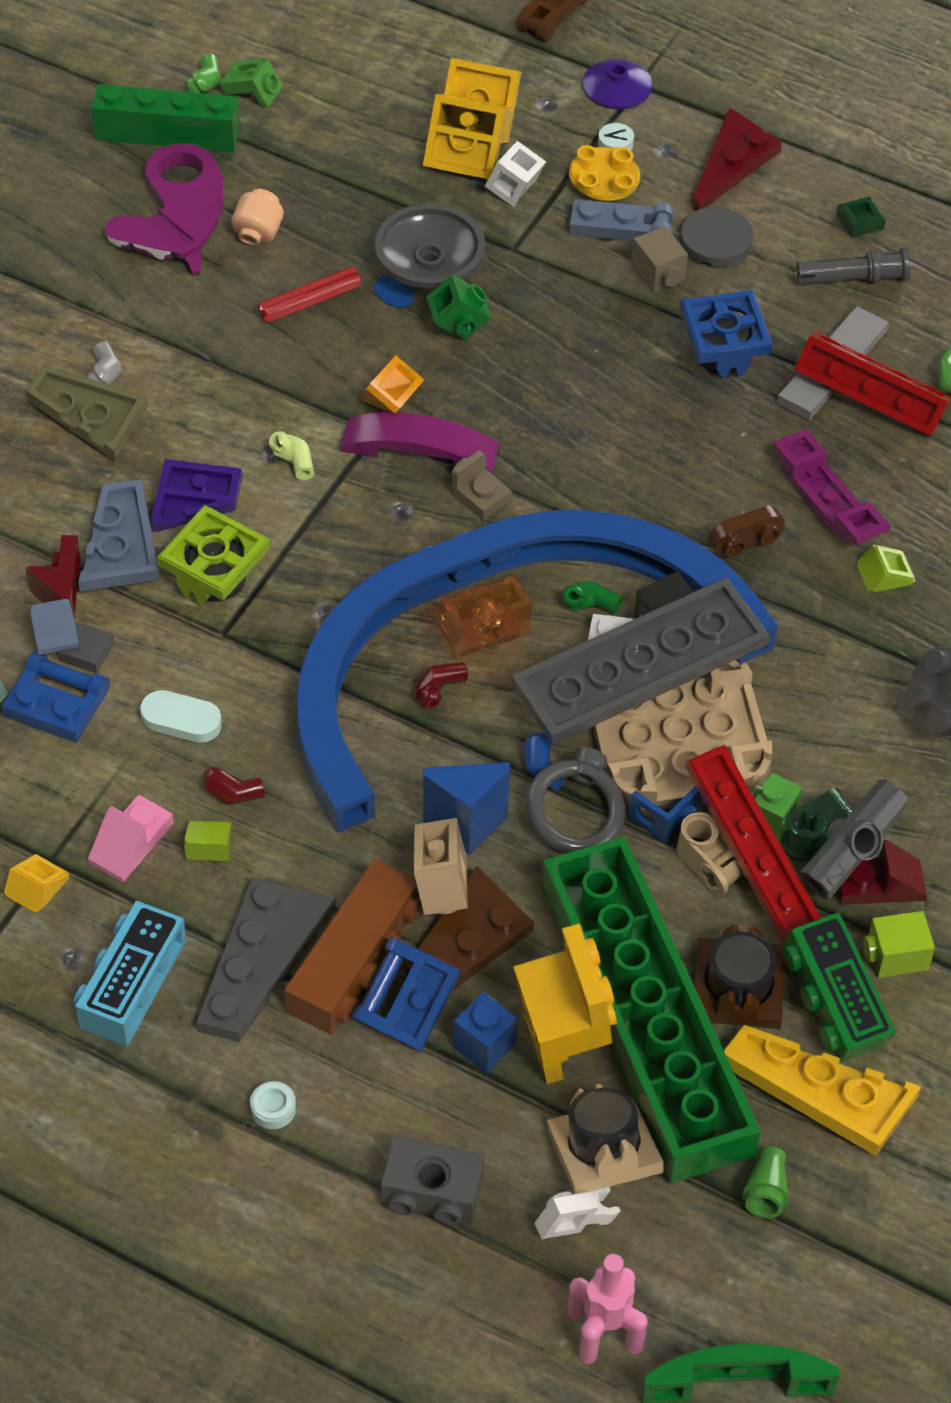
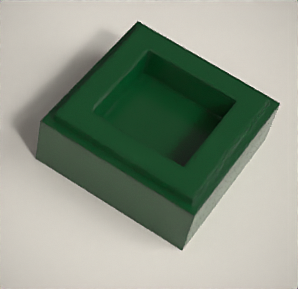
[836,196,886,238]

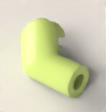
[269,431,314,480]

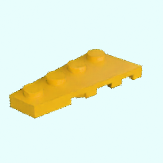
[724,1025,922,1156]

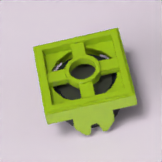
[157,505,271,605]

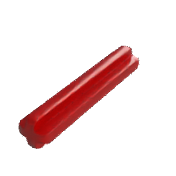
[258,267,361,323]

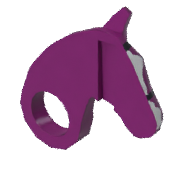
[105,143,225,275]

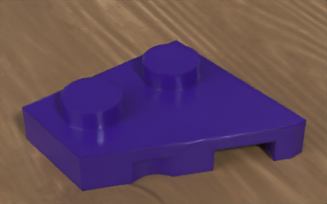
[150,459,243,532]

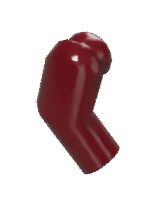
[414,662,468,709]
[203,767,265,805]

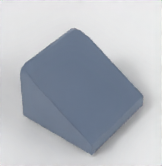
[29,599,79,655]

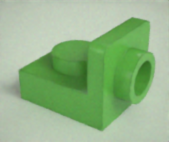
[220,58,282,107]

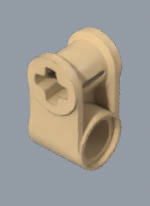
[676,812,746,897]

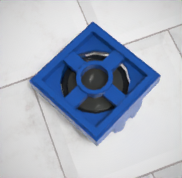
[680,290,773,378]

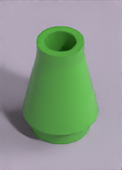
[742,1146,789,1218]

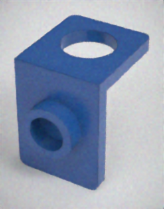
[628,786,703,844]

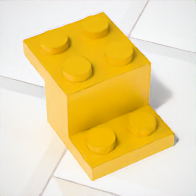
[423,58,522,179]
[513,924,617,1084]

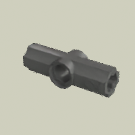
[800,779,909,899]

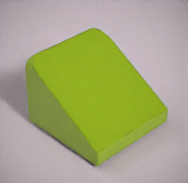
[857,545,915,592]
[184,821,232,861]

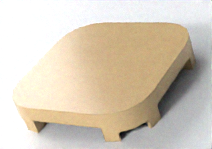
[592,660,772,810]

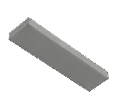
[777,306,889,421]

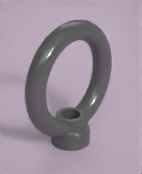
[526,747,626,853]

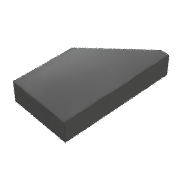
[56,622,114,673]

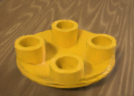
[569,145,640,201]

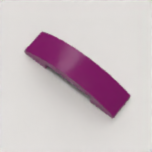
[340,412,499,474]
[773,429,891,545]

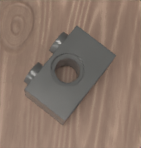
[381,1136,485,1225]

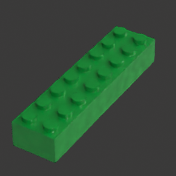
[542,836,761,1184]

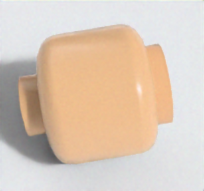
[231,189,284,246]

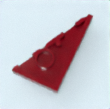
[692,108,782,211]

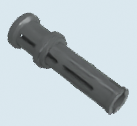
[796,247,911,285]

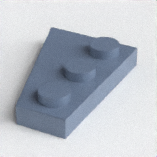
[78,479,160,592]

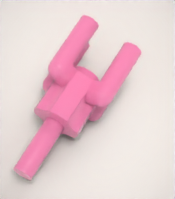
[567,1254,648,1364]

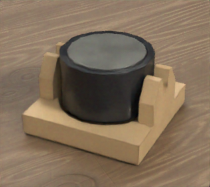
[547,1084,663,1194]

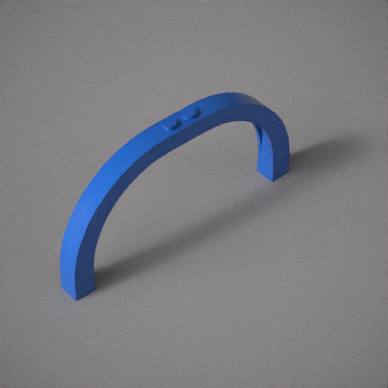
[297,510,778,833]

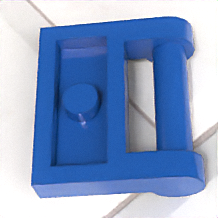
[1,651,110,743]
[350,937,462,1052]

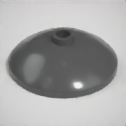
[375,204,485,289]

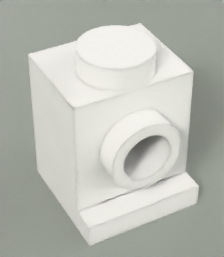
[485,141,546,207]

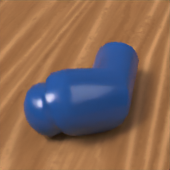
[524,733,566,791]

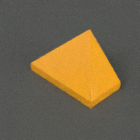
[358,355,425,414]

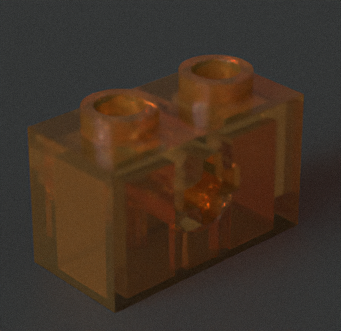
[440,574,532,659]

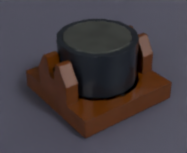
[694,924,785,1029]

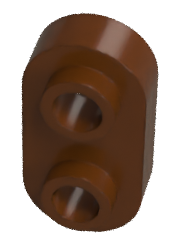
[708,506,785,557]

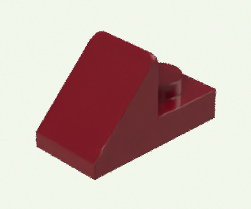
[26,535,81,620]
[838,840,927,905]

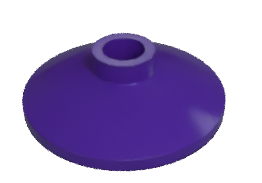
[582,59,652,110]

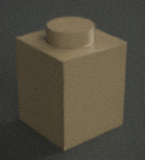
[631,226,688,292]

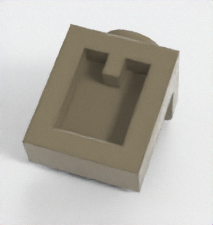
[452,450,512,521]

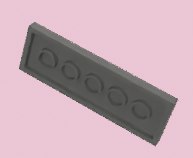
[512,577,770,745]

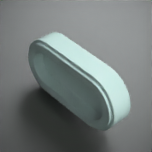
[140,690,222,743]

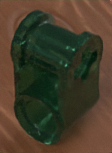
[781,788,855,862]

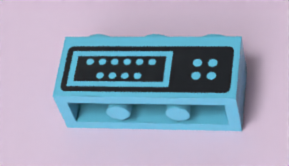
[73,900,186,1047]

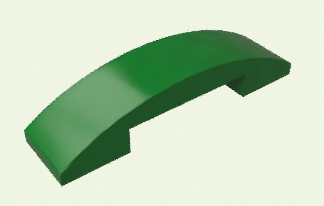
[642,1344,840,1403]

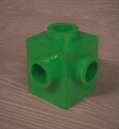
[426,274,491,340]

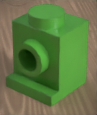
[752,773,803,843]

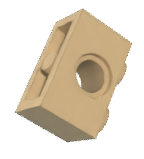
[414,818,468,915]

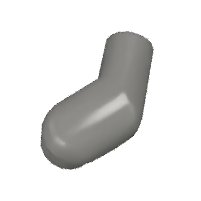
[87,341,122,385]

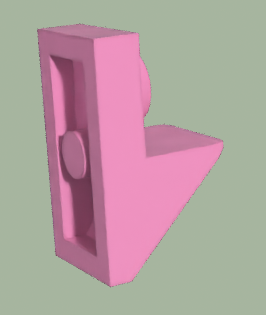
[88,794,174,883]

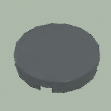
[681,207,754,268]

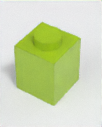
[863,911,935,978]

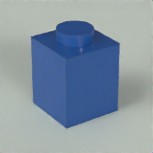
[453,992,518,1074]

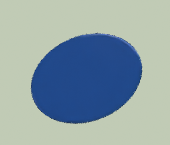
[374,276,414,307]

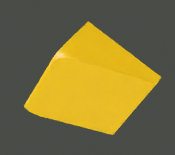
[4,854,69,913]

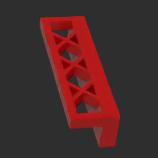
[794,331,951,436]

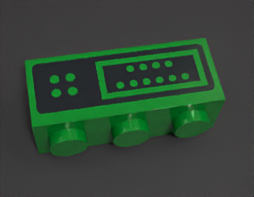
[782,912,896,1063]

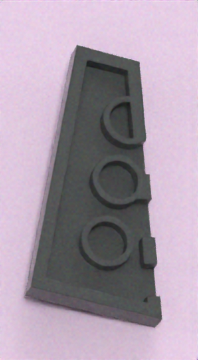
[196,877,336,1042]

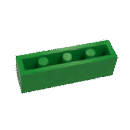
[91,84,240,153]

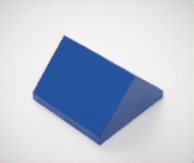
[423,762,510,855]

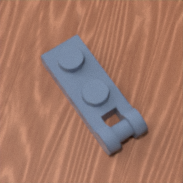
[569,199,674,241]

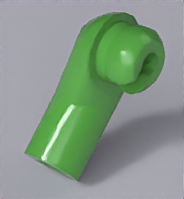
[186,54,221,93]
[937,347,951,394]

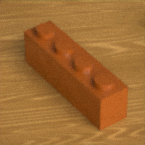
[284,859,422,1035]

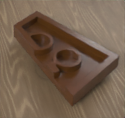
[405,866,534,990]

